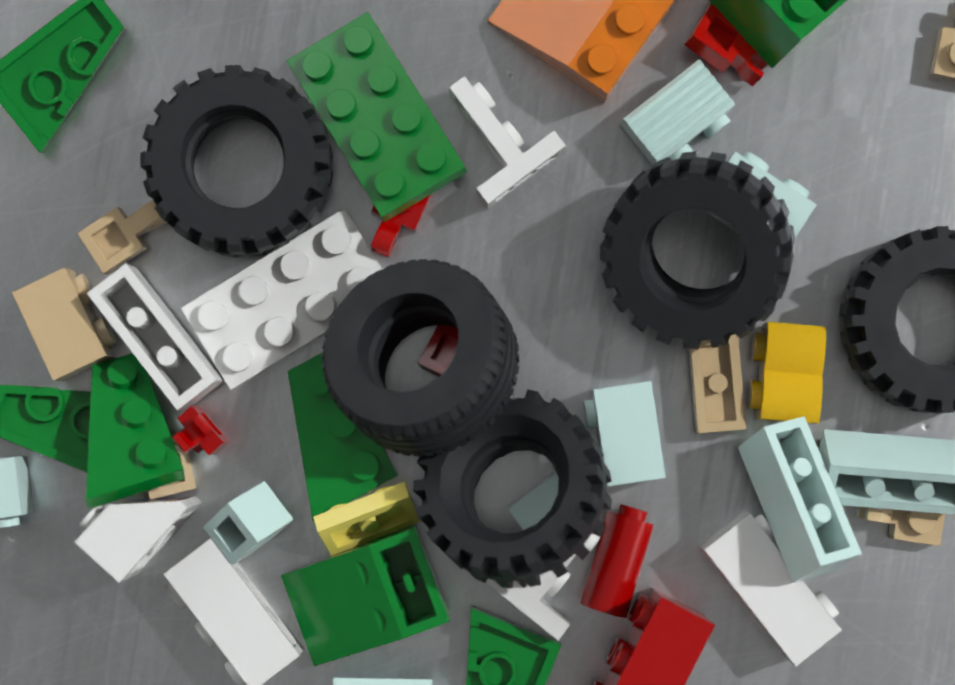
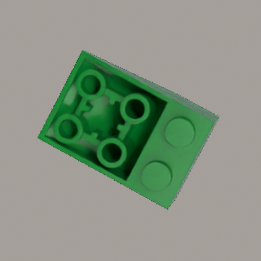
[709,0,848,68]
[281,524,450,666]

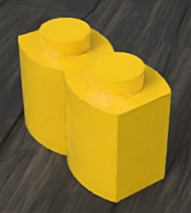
[748,322,826,424]

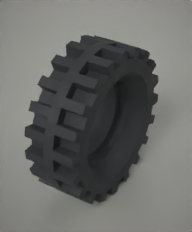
[839,226,955,413]
[413,389,612,588]

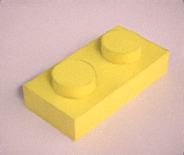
[313,482,421,556]

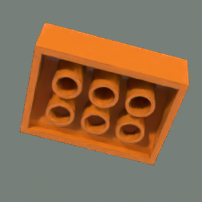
[487,0,677,104]

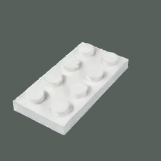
[181,208,382,390]

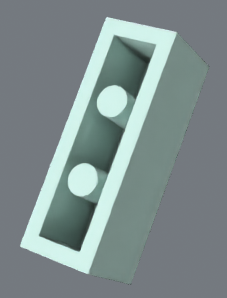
[738,417,862,583]
[819,429,955,515]

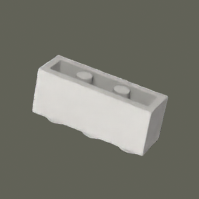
[87,263,224,410]
[698,511,842,667]
[163,538,304,685]

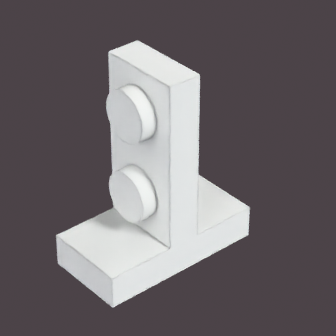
[449,76,566,209]
[486,533,601,640]

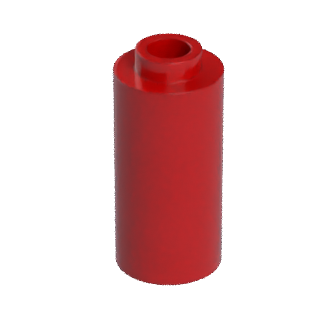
[580,504,655,618]

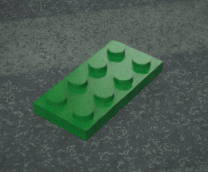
[286,11,467,222]

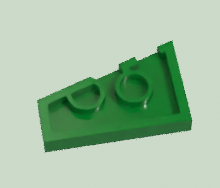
[0,0,126,153]
[86,353,185,509]
[287,353,398,521]
[0,384,91,473]
[466,606,561,685]

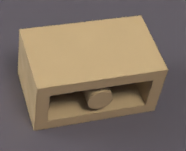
[12,267,116,382]

